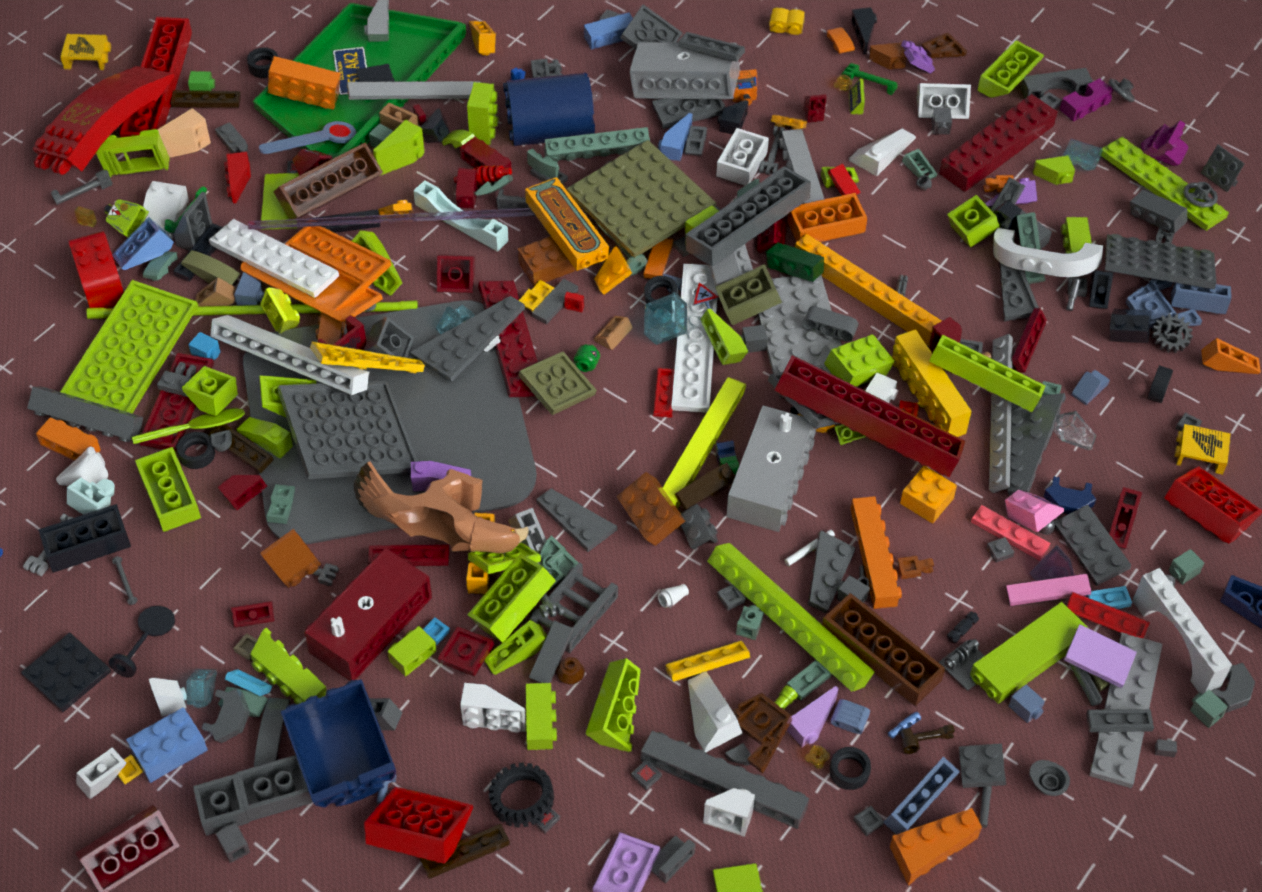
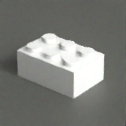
[716,128,769,186]

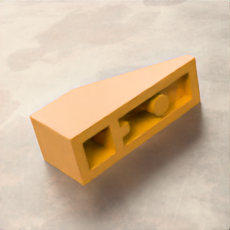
[469,21,496,55]

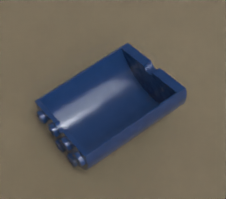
[503,72,595,146]
[281,679,396,808]

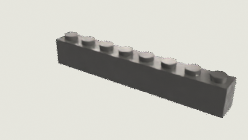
[641,731,809,829]

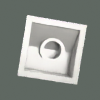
[703,788,755,837]

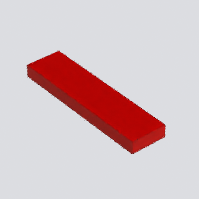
[1066,591,1150,638]

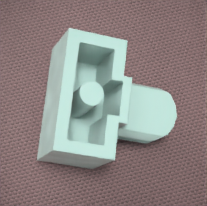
[67,478,115,515]

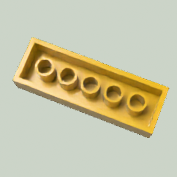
[892,329,972,437]

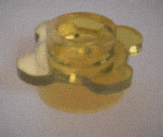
[834,75,853,91]
[805,745,830,769]

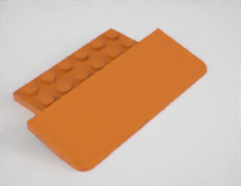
[241,221,392,322]

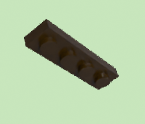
[171,90,241,108]
[207,424,274,473]
[420,824,510,879]

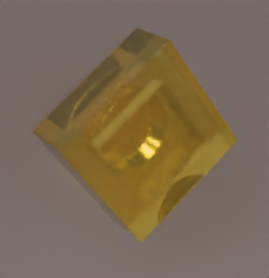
[75,206,97,228]

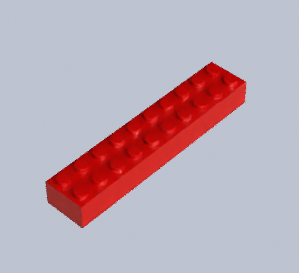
[120,17,192,150]

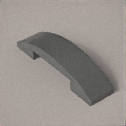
[254,698,291,767]

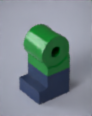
[715,441,739,475]

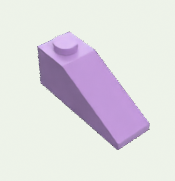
[787,686,838,747]

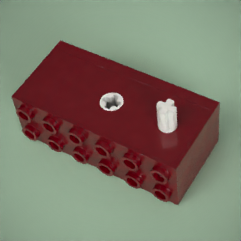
[304,548,432,681]

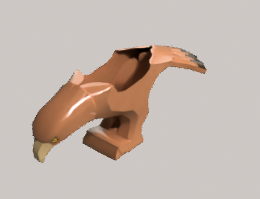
[354,462,529,554]

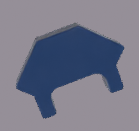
[1043,476,1096,514]

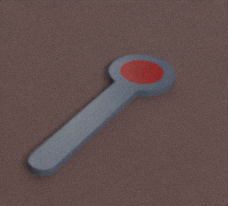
[259,121,356,154]

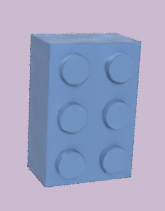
[126,707,208,783]

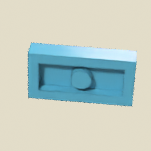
[1086,586,1132,609]

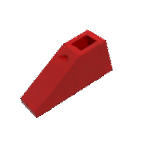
[224,152,251,204]

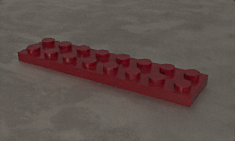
[478,281,538,397]

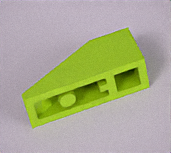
[700,309,748,365]
[236,417,293,459]
[485,620,547,675]

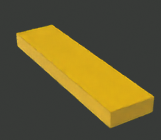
[665,641,750,682]

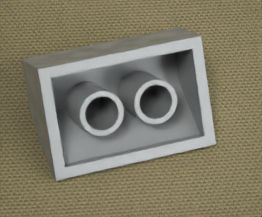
[709,244,753,287]

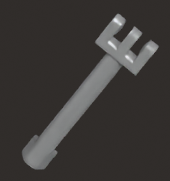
[23,514,73,576]

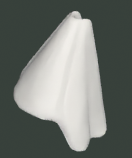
[56,447,108,486]

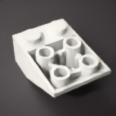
[461,683,526,732]

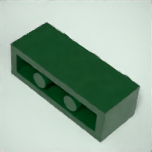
[766,242,824,282]

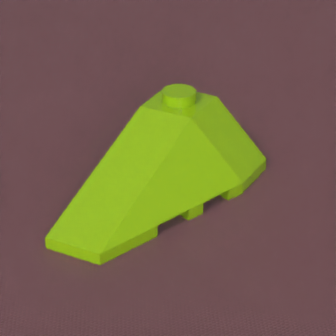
[352,230,402,295]

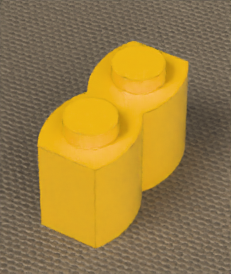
[770,8,805,35]

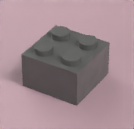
[193,774,249,836]

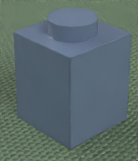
[1009,684,1045,723]

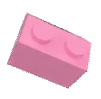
[1005,490,1064,532]

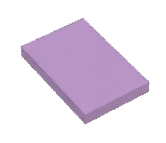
[1064,624,1137,688]
[593,833,660,892]

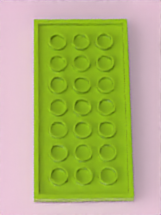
[60,280,198,413]

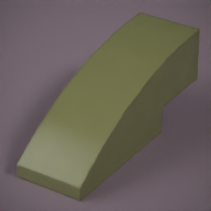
[181,250,240,286]

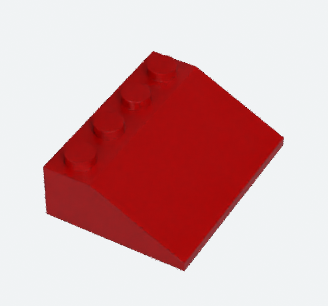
[1164,466,1262,544]
[364,786,473,864]

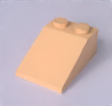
[158,108,211,157]

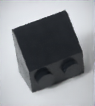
[1110,309,1152,343]

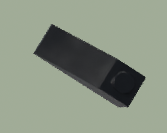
[851,7,877,55]

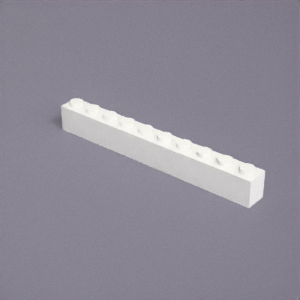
[211,315,369,395]

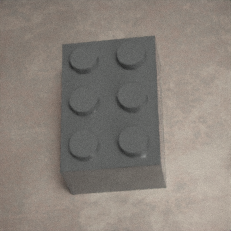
[236,755,313,822]

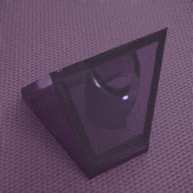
[1030,545,1075,581]

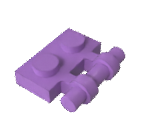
[901,40,935,74]

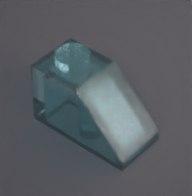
[187,669,217,708]

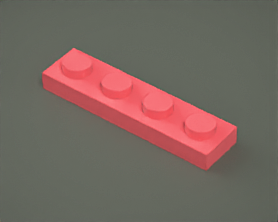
[971,505,1051,561]

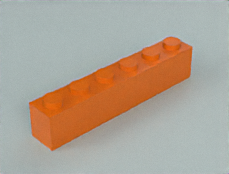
[850,496,902,609]

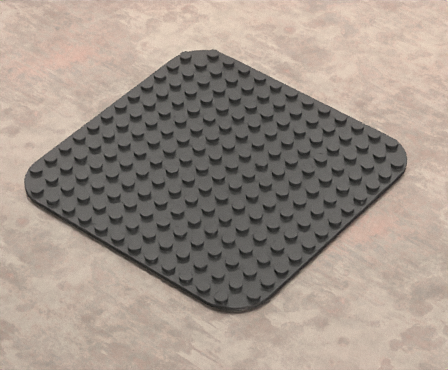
[243,300,537,544]

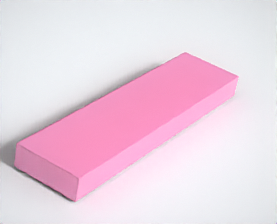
[1006,574,1091,606]

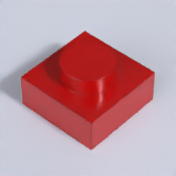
[565,292,584,313]

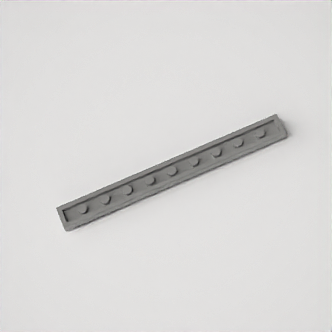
[989,334,1013,493]

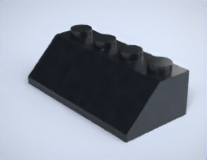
[38,504,131,573]

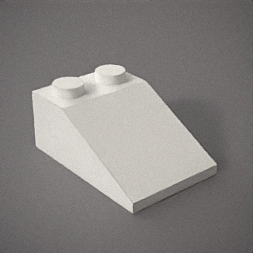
[143,181,189,239]

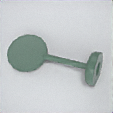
[595,221,647,275]

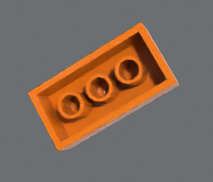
[268,56,341,110]
[787,193,867,242]

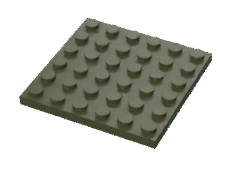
[567,140,716,258]

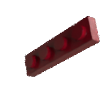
[1012,308,1047,373]
[368,545,449,566]

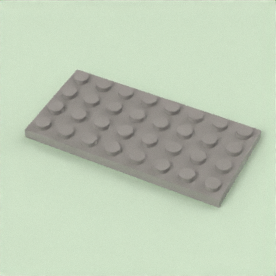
[757,275,842,398]

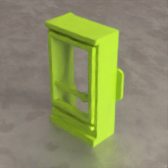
[96,129,170,177]

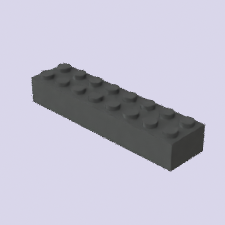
[686,166,811,267]

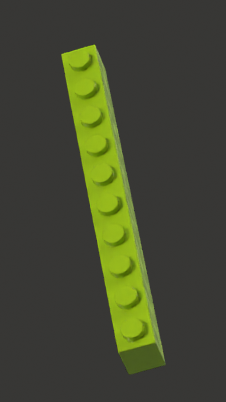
[707,543,874,692]

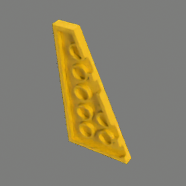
[310,341,425,373]

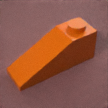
[1201,338,1261,374]

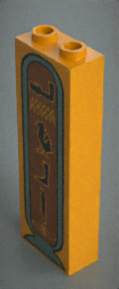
[525,177,609,271]

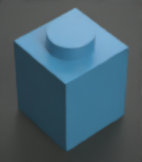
[188,332,220,360]

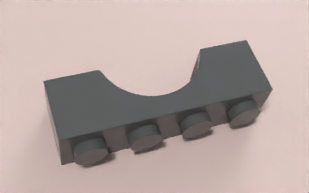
[1020,68,1093,99]

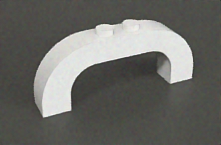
[993,228,1103,277]

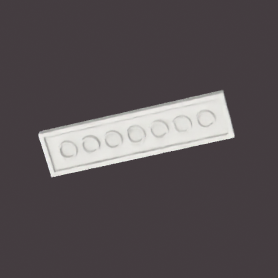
[209,219,339,298]

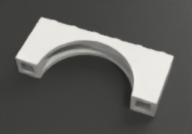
[1133,568,1232,694]

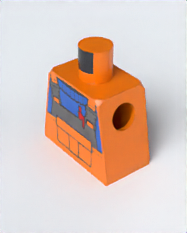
[732,69,757,106]

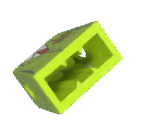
[104,199,149,238]

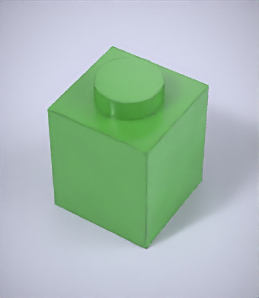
[188,71,215,91]

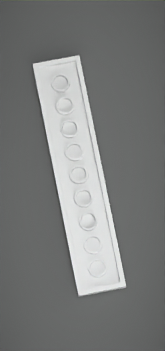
[672,264,718,413]

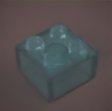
[644,293,687,345]

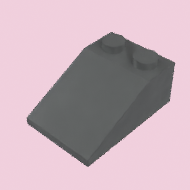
[174,192,212,251]

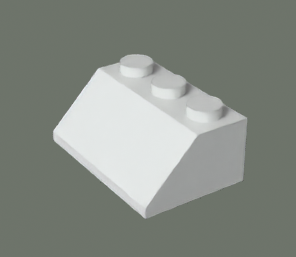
[917,83,971,119]

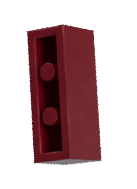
[460,136,512,169]

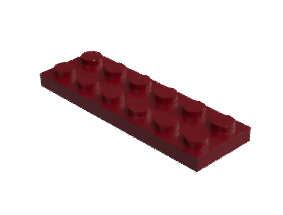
[140,353,214,452]

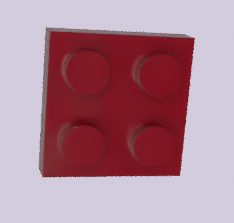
[437,627,494,677]

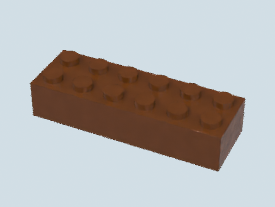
[273,142,383,223]
[822,593,945,707]

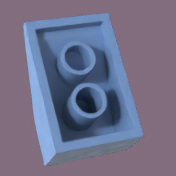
[112,217,174,270]

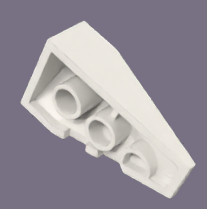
[849,129,916,176]
[688,671,742,752]

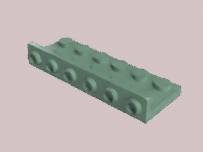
[544,127,650,162]

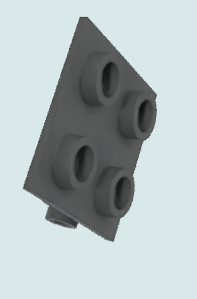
[1201,144,1245,192]
[938,639,984,691]

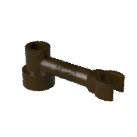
[900,724,955,754]

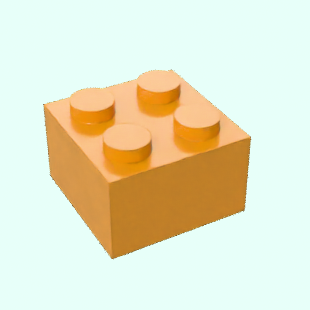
[900,466,957,524]

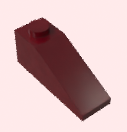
[1109,487,1142,549]

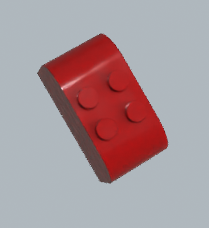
[68,231,124,309]

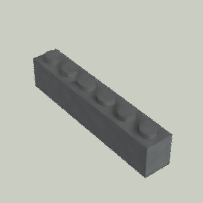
[27,386,143,442]

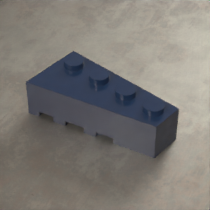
[1220,575,1262,629]

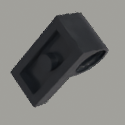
[993,201,1022,231]

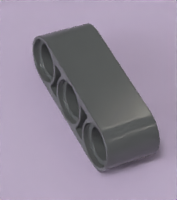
[802,306,859,342]

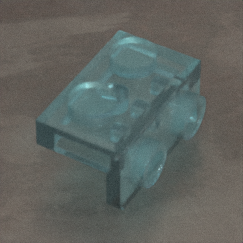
[1063,139,1103,170]

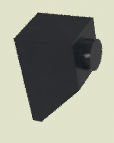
[717,100,749,134]
[421,108,450,143]
[1089,270,1113,309]

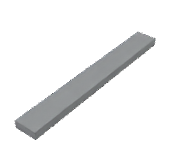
[347,81,480,99]

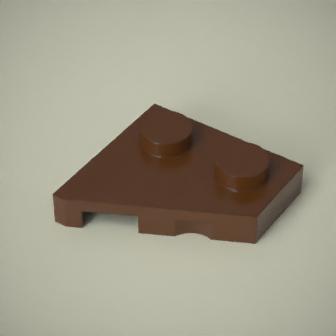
[921,32,967,58]

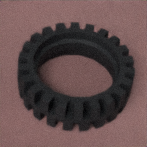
[488,762,554,828]

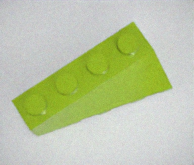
[251,628,327,704]
[585,658,641,752]

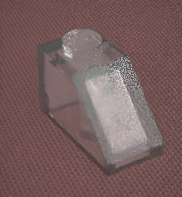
[1053,411,1097,450]

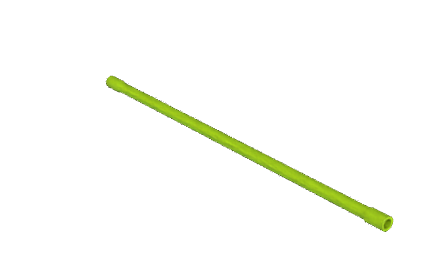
[87,301,418,319]

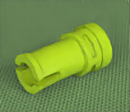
[774,685,798,710]

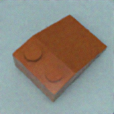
[260,529,321,588]

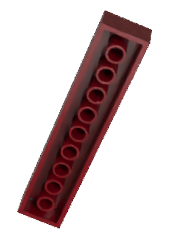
[775,355,966,478]

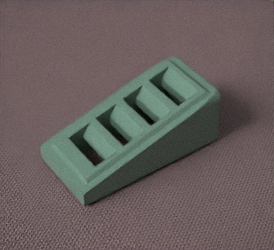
[902,148,938,179]

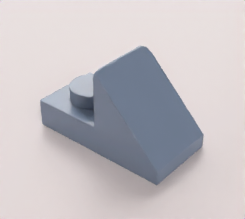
[1071,370,1110,405]

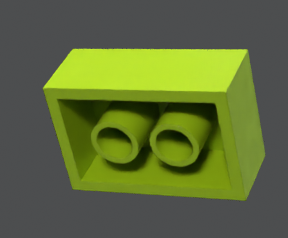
[467,82,499,145]
[824,334,895,387]

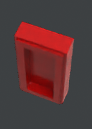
[827,163,861,196]

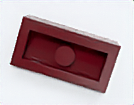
[231,601,275,628]

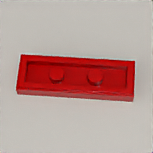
[653,368,675,418]

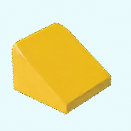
[118,755,143,784]

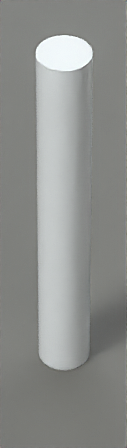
[784,530,835,566]

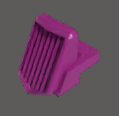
[1141,120,1189,166]

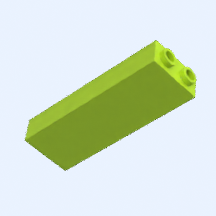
[970,602,1088,704]

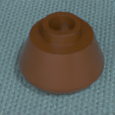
[557,657,585,685]

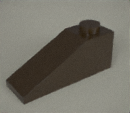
[675,463,736,510]

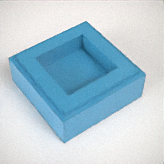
[423,617,450,645]

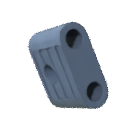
[830,699,870,734]

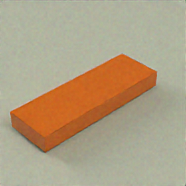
[644,238,673,279]

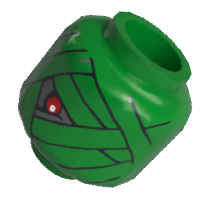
[573,344,600,372]

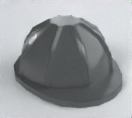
[1029,760,1070,797]

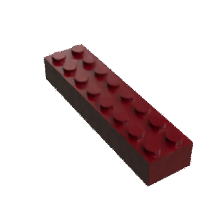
[939,94,1058,192]

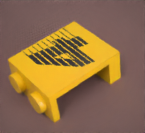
[61,34,111,70]
[1174,424,1231,475]

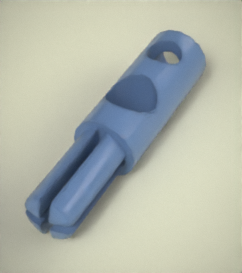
[888,712,921,738]

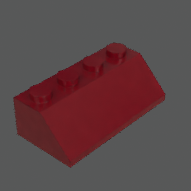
[75,805,180,892]

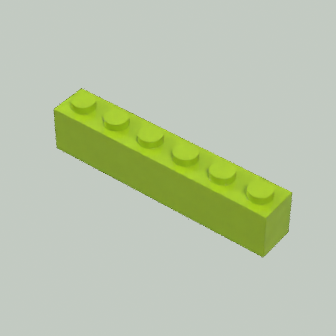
[929,335,1046,412]

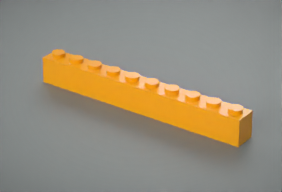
[795,234,941,346]

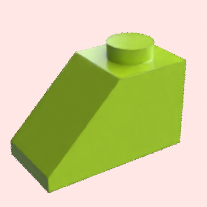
[1033,156,1075,185]

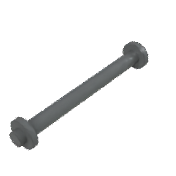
[112,556,138,605]

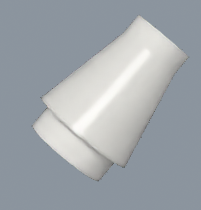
[658,584,689,608]

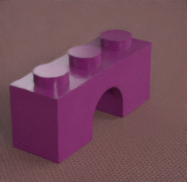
[1060,78,1114,122]

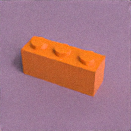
[36,417,101,461]

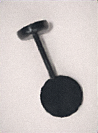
[108,606,175,678]

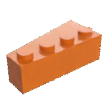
[890,808,982,885]

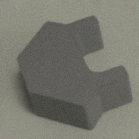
[1212,663,1255,713]
[202,688,250,743]

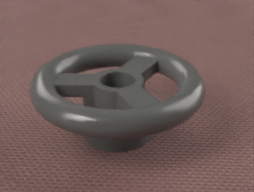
[1108,78,1135,102]
[1183,182,1218,207]

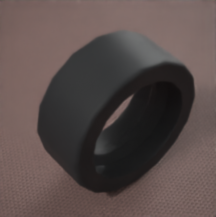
[247,47,278,78]
[644,276,679,311]
[1147,365,1173,403]
[176,432,215,469]
[829,747,871,790]

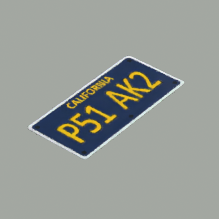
[333,47,367,95]

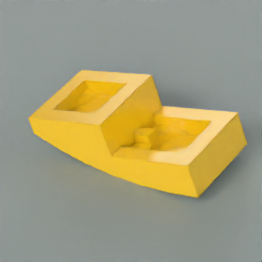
[519,280,554,311]

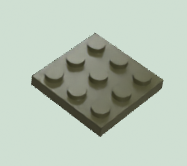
[518,351,597,415]

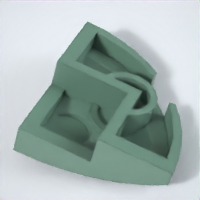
[475,175,513,196]
[540,535,579,590]

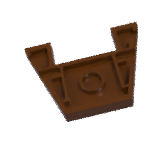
[732,693,792,773]

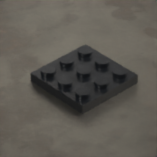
[21,632,111,713]

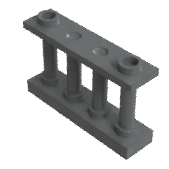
[530,562,618,653]

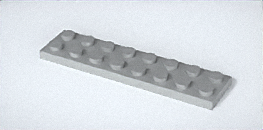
[1089,632,1162,788]

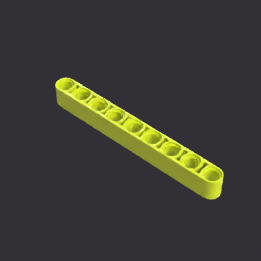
[663,377,746,509]

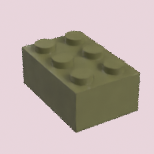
[715,264,782,326]

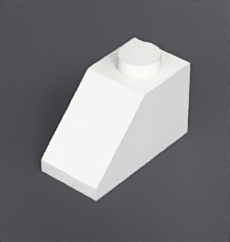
[149,678,188,717]
[76,748,126,799]

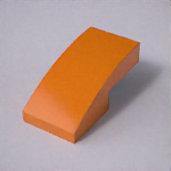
[827,27,855,54]

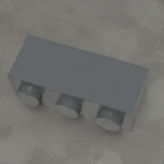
[1130,190,1187,234]

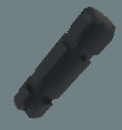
[947,611,979,643]

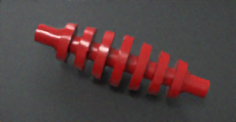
[454,166,512,185]

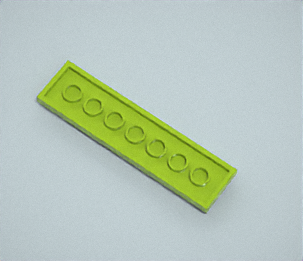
[1099,137,1229,231]

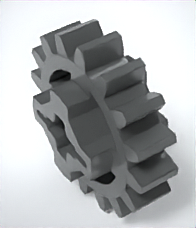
[1151,313,1193,353]

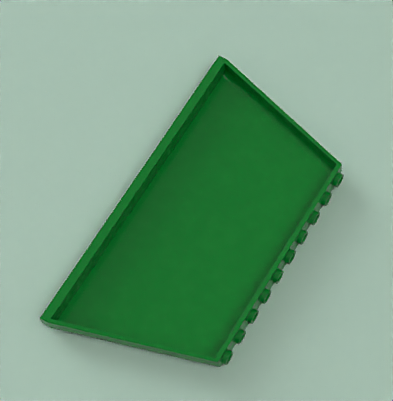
[253,3,466,159]

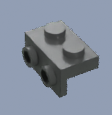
[681,504,718,549]

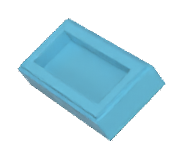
[225,669,272,696]

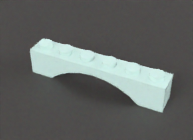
[414,180,508,252]

